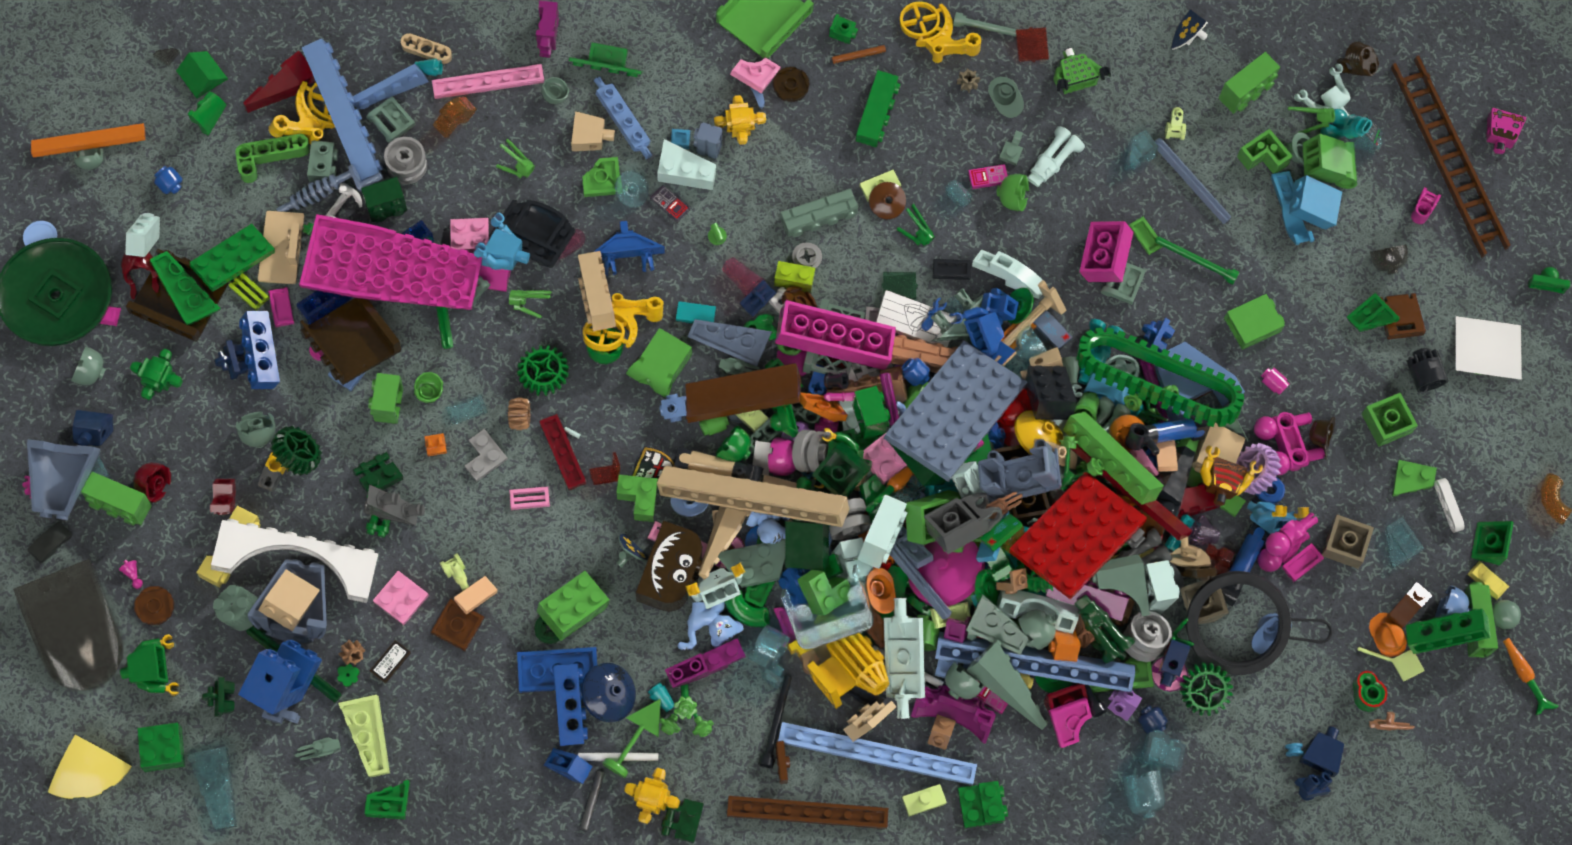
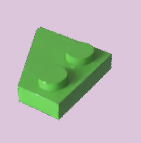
[1392,460,1437,496]

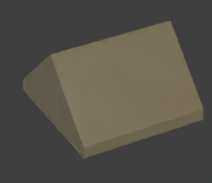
[1180,576,1229,624]

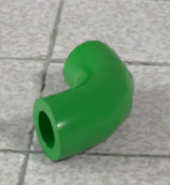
[725,590,770,628]

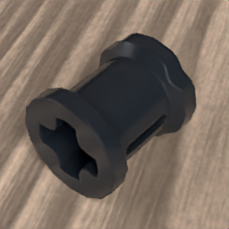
[824,372,849,390]

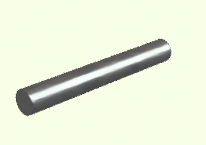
[580,771,604,831]

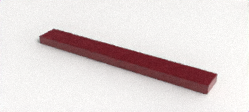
[1070,443,1192,540]

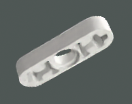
[1434,478,1464,533]

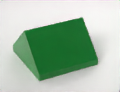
[176,51,228,99]
[1471,521,1514,566]

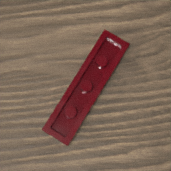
[539,414,587,491]

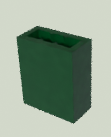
[785,518,829,570]

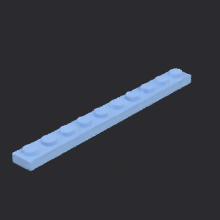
[778,722,977,785]

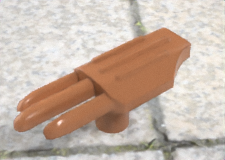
[985,492,1023,519]
[1369,712,1415,730]

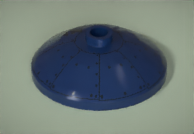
[581,663,636,723]

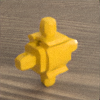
[714,95,766,145]
[624,768,680,824]

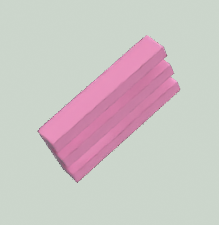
[509,487,550,510]

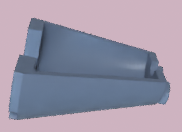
[27,439,101,520]
[248,559,327,643]

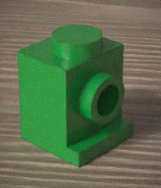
[829,14,858,44]

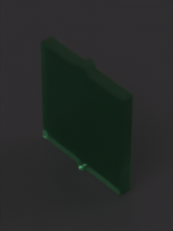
[881,272,918,300]

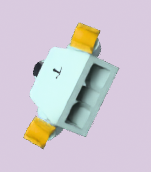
[686,562,745,609]

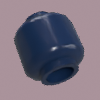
[1138,705,1168,736]

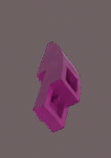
[665,638,746,688]

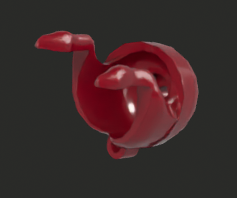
[121,252,159,300]

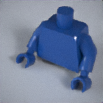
[949,307,1004,357]

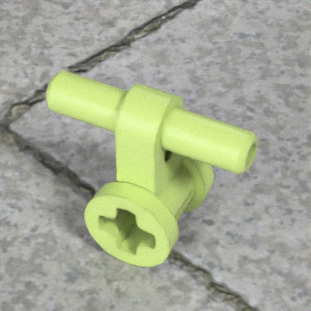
[1165,107,1186,140]
[440,554,469,591]

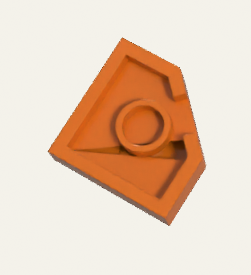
[800,392,848,422]

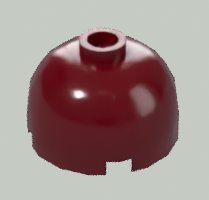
[133,462,171,502]

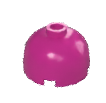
[768,437,796,476]

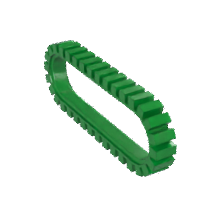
[1076,327,1244,427]

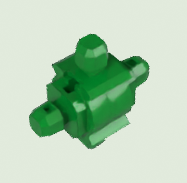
[130,349,183,400]

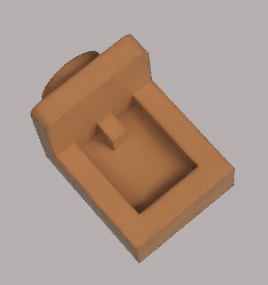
[996,568,1028,594]
[928,714,956,750]

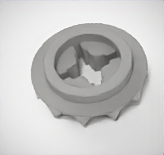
[792,243,822,268]

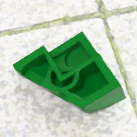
[188,91,227,136]

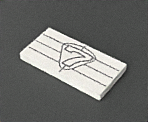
[876,290,956,347]

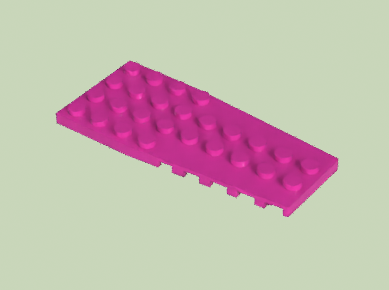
[299,214,482,310]

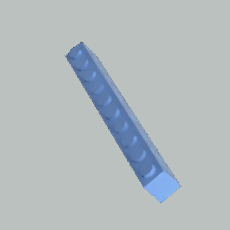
[935,631,1135,692]

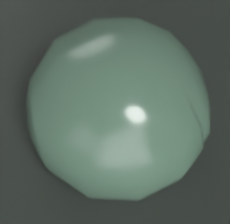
[541,77,569,105]
[74,148,103,170]
[1492,600,1521,630]

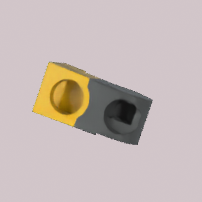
[258,452,286,492]

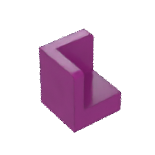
[944,616,971,643]

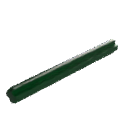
[246,625,342,703]

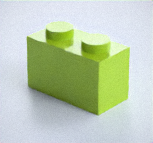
[774,261,815,293]

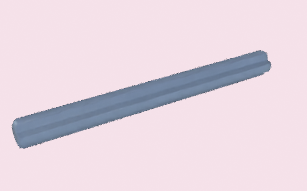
[1153,138,1231,224]
[890,543,952,620]

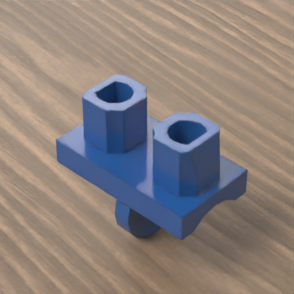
[1142,318,1175,353]

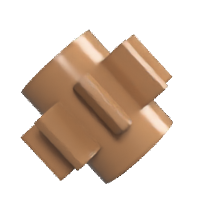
[339,640,365,665]

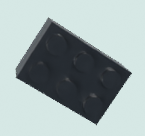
[1025,365,1077,420]

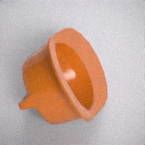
[864,568,896,614]
[1369,613,1407,657]

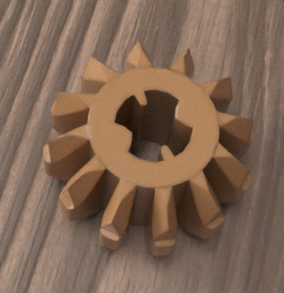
[508,398,531,430]

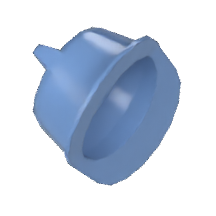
[1252,613,1292,654]

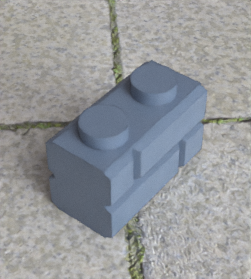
[693,123,722,159]

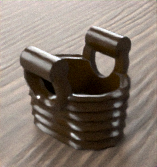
[1337,41,1379,77]

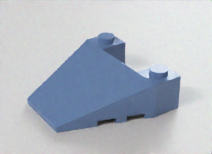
[1154,342,1245,421]

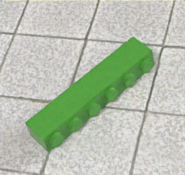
[1063,412,1164,505]

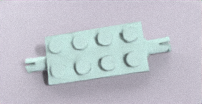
[884,598,925,719]

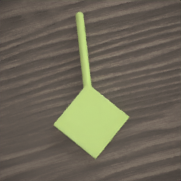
[1357,647,1425,682]

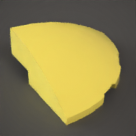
[48,735,132,799]

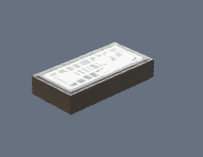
[370,640,411,684]

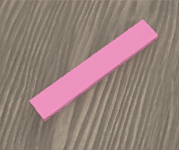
[432,64,544,99]

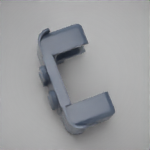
[978,439,1062,503]

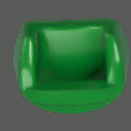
[796,476,812,490]

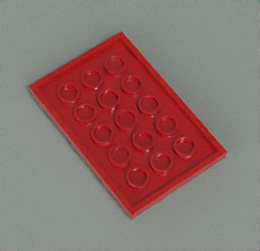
[1009,472,1147,599]

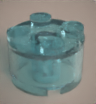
[748,624,791,672]

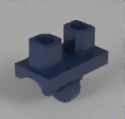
[739,280,777,317]
[214,340,248,380]
[1294,772,1333,801]

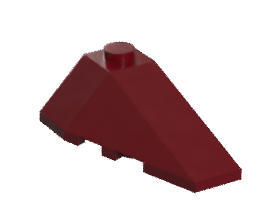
[243,51,316,113]

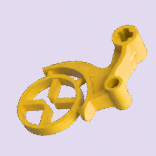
[900,2,981,63]
[269,82,335,144]
[583,293,663,352]

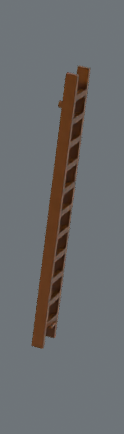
[1391,56,1511,258]

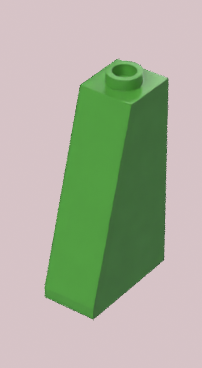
[1465,582,1498,658]

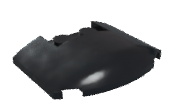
[489,200,576,268]

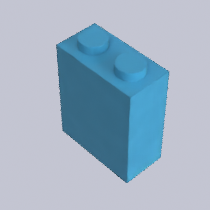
[1289,175,1342,230]

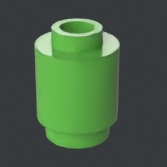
[699,416,729,436]

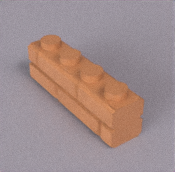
[890,335,958,373]

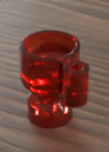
[1205,544,1235,575]

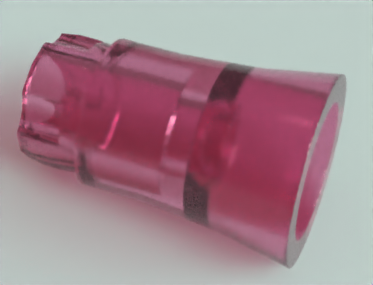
[722,257,765,297]

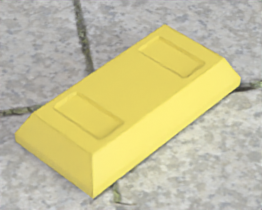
[1467,561,1509,600]

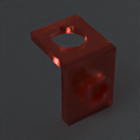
[589,452,620,485]

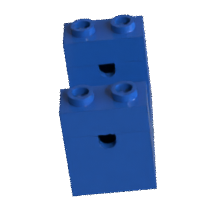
[238,640,322,715]

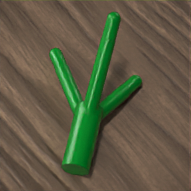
[1170,618,1194,646]

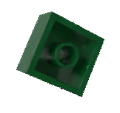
[361,177,407,222]
[812,441,872,497]

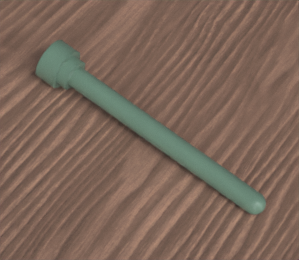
[953,12,1040,41]

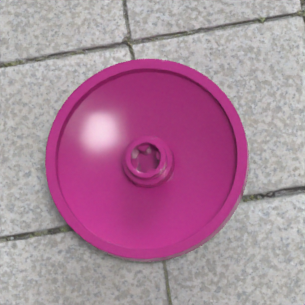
[909,541,985,606]

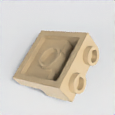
[843,701,896,742]

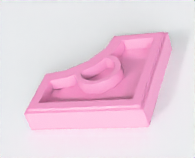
[730,58,781,94]

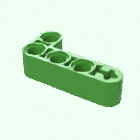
[235,134,310,183]

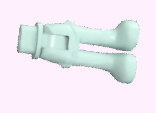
[1027,126,1085,187]

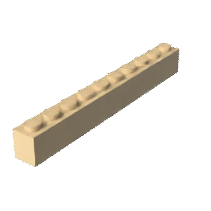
[657,466,849,527]

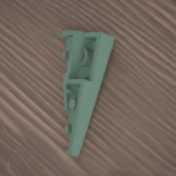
[966,639,1048,730]

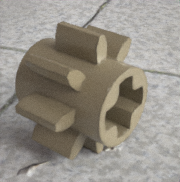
[957,69,980,93]

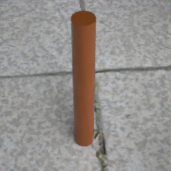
[831,45,886,64]

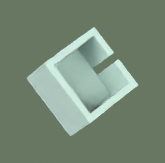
[831,538,873,588]

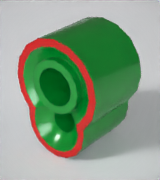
[1352,671,1388,712]

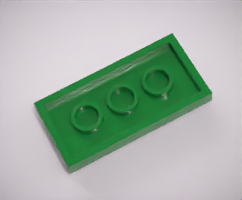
[189,224,275,292]

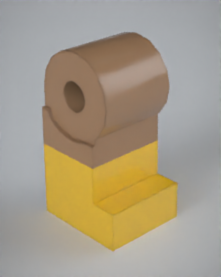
[788,635,820,674]

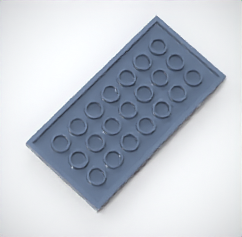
[884,341,1027,482]

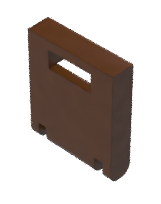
[1380,293,1426,340]

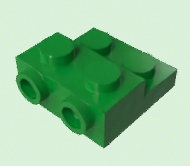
[958,781,1008,828]

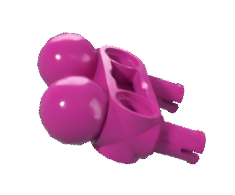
[1254,412,1325,475]
[1258,512,1318,572]

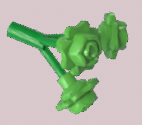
[660,684,714,737]

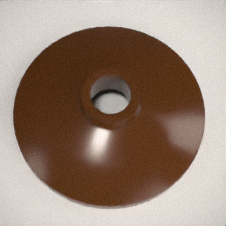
[869,182,906,219]

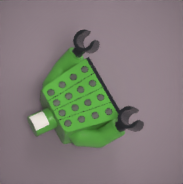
[1053,48,1111,94]

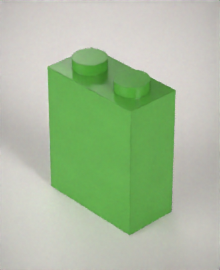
[1224,294,1285,350]

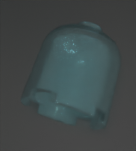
[1122,770,1165,819]

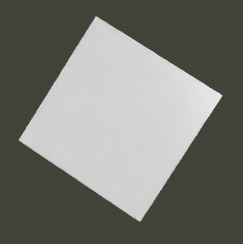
[1456,316,1522,380]

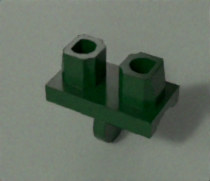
[202,677,235,717]

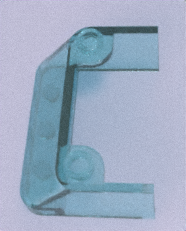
[781,564,874,649]

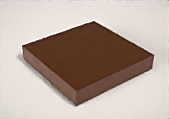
[431,599,485,652]

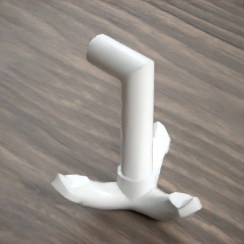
[325,183,362,218]

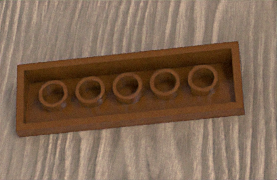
[685,363,801,423]

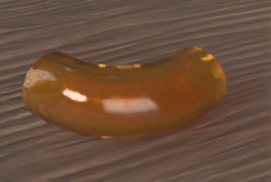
[1540,473,1572,525]

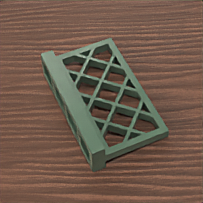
[803,299,865,376]

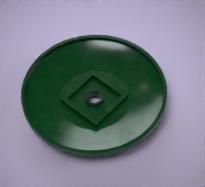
[0,238,112,346]

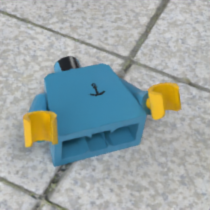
[1247,500,1309,534]

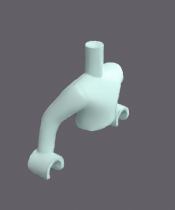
[1294,63,1350,116]

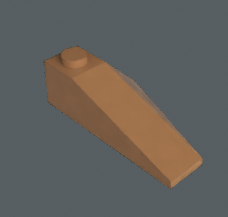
[827,366,908,404]

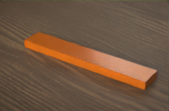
[31,123,146,157]

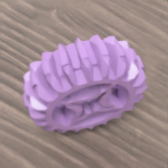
[1236,443,1282,495]

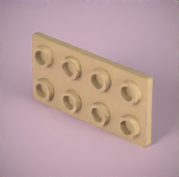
[258,211,304,284]

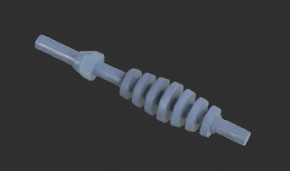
[276,164,383,212]

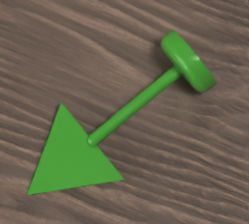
[602,699,661,778]

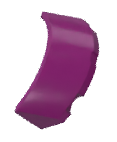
[911,686,996,744]

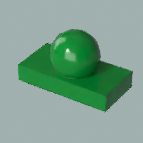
[1528,267,1570,294]
[770,404,799,438]

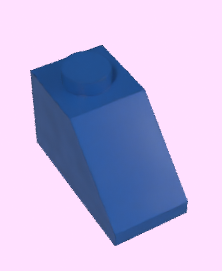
[544,748,592,784]

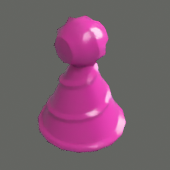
[119,560,143,589]

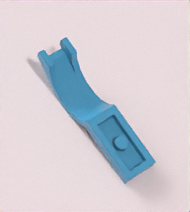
[1271,171,1314,245]

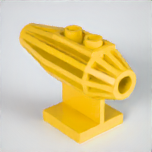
[807,612,889,709]

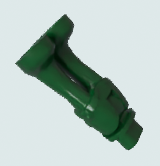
[1074,594,1135,664]

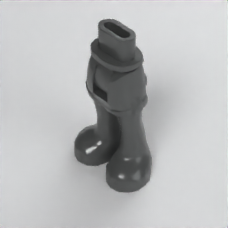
[1114,528,1172,566]

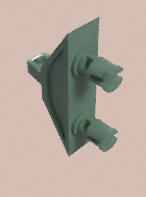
[931,288,983,346]

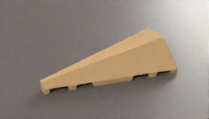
[698,506,752,580]

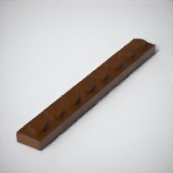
[727,796,889,829]

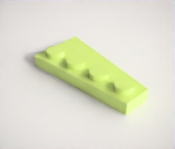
[338,695,390,778]

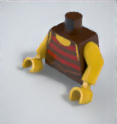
[1200,445,1263,506]

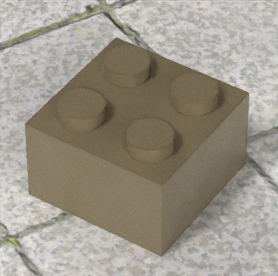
[1321,515,1374,569]

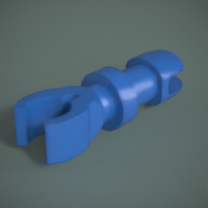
[921,298,947,331]

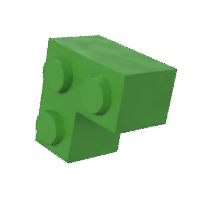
[1237,128,1293,174]
[617,475,658,522]
[797,570,855,616]

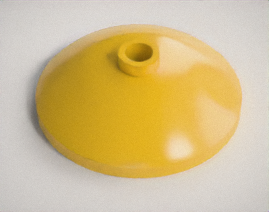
[1014,410,1063,455]

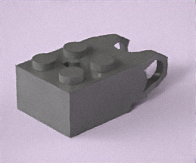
[924,493,1003,554]

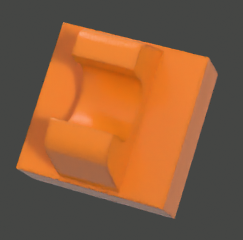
[425,433,447,456]

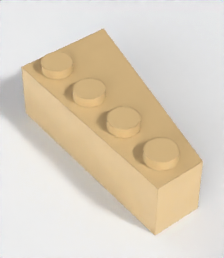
[578,251,616,331]

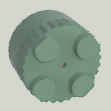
[213,585,258,631]

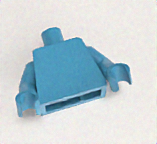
[474,212,530,270]

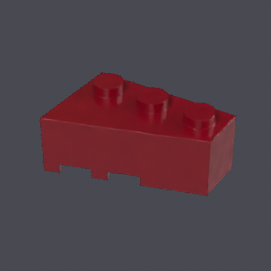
[1177,482,1220,520]

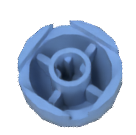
[1435,585,1471,618]

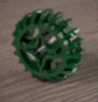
[270,425,322,476]

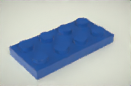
[517,647,597,693]

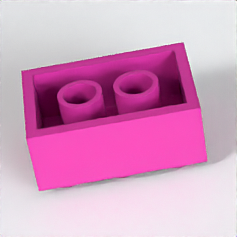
[1079,221,1133,282]

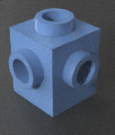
[660,394,687,422]

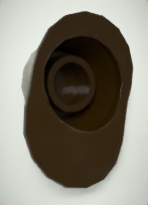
[1309,417,1335,460]

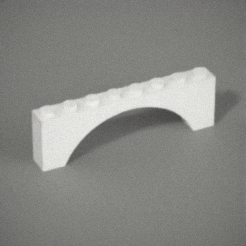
[211,519,378,603]

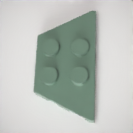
[718,539,785,588]

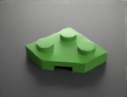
[582,157,621,197]

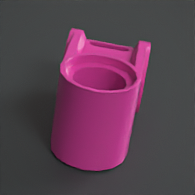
[1411,187,1441,224]

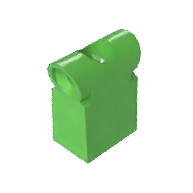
[1302,134,1357,189]
[626,328,692,398]

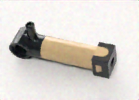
[674,447,764,482]

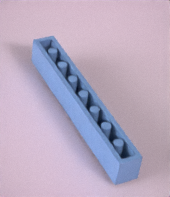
[302,38,383,182]

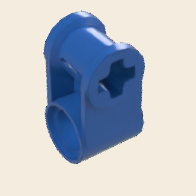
[808,364,832,395]

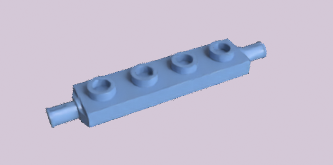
[594,77,652,159]

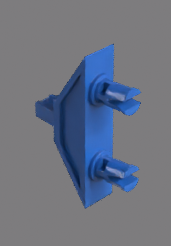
[594,221,665,276]

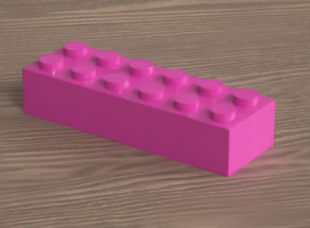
[775,300,896,370]

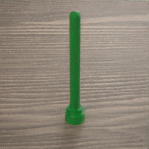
[1155,237,1239,285]

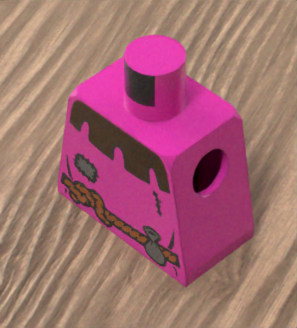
[1486,108,1527,154]

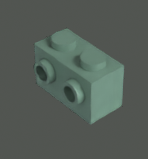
[307,141,339,183]

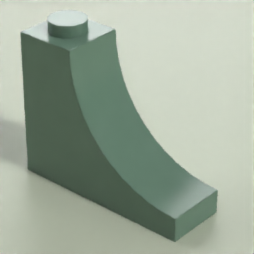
[1091,554,1150,617]

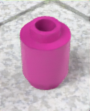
[1261,368,1290,395]

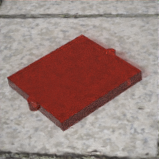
[1016,27,1049,62]

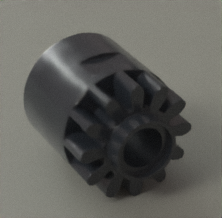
[1406,348,1449,392]

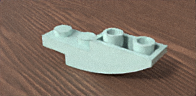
[972,250,1042,299]

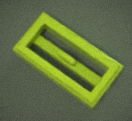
[229,273,270,311]

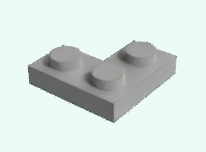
[465,429,508,482]

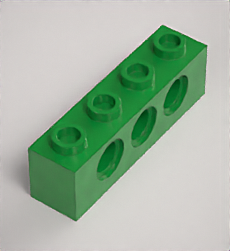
[1406,608,1491,654]

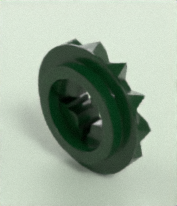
[534,616,560,645]

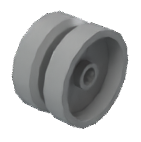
[384,137,427,184]
[792,430,833,473]
[829,498,872,540]
[1123,611,1172,662]

